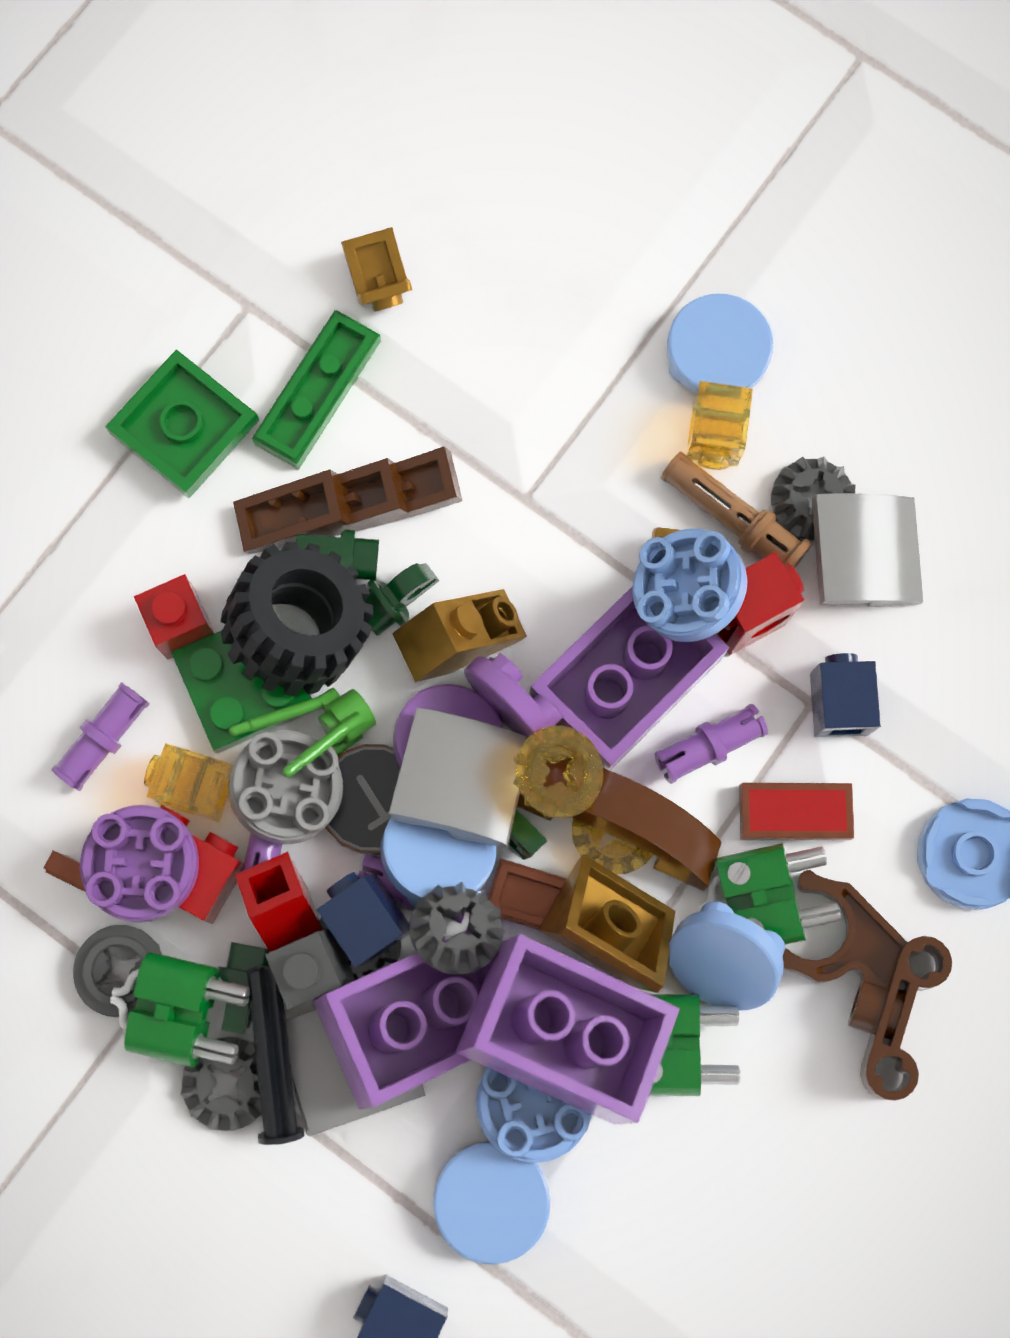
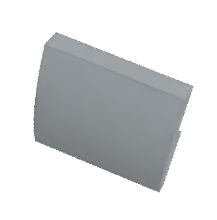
[812,493,924,607]
[389,708,532,848]
[286,1010,426,1136]

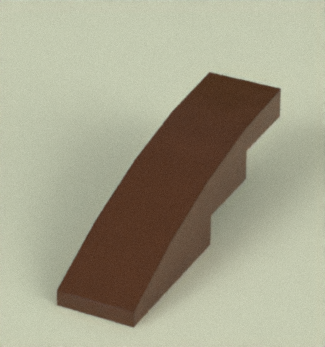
[233,446,463,554]

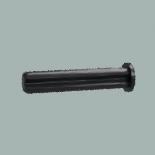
[247,964,305,1145]

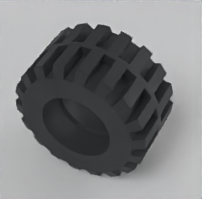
[220,542,373,696]

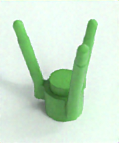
[229,687,376,777]

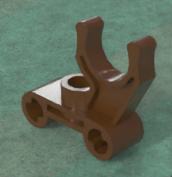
[782,870,953,1101]

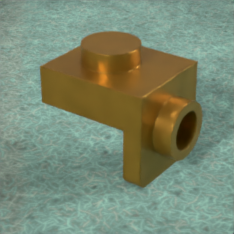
[341,227,413,312]

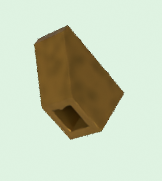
[392,589,527,682]

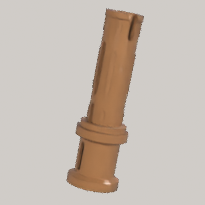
[660,451,813,569]

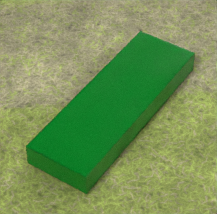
[252,309,381,470]

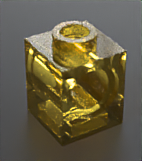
[686,381,753,470]
[144,743,233,823]

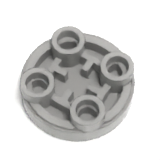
[228,730,343,844]

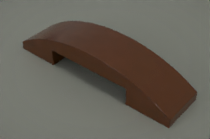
[517,751,722,891]

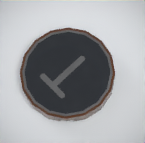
[325,744,401,855]

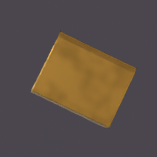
[538,854,676,993]

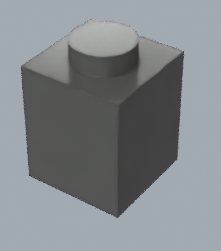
[265,929,355,1010]

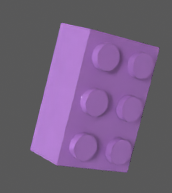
[529,586,730,771]
[313,930,493,1110]
[456,933,680,1125]

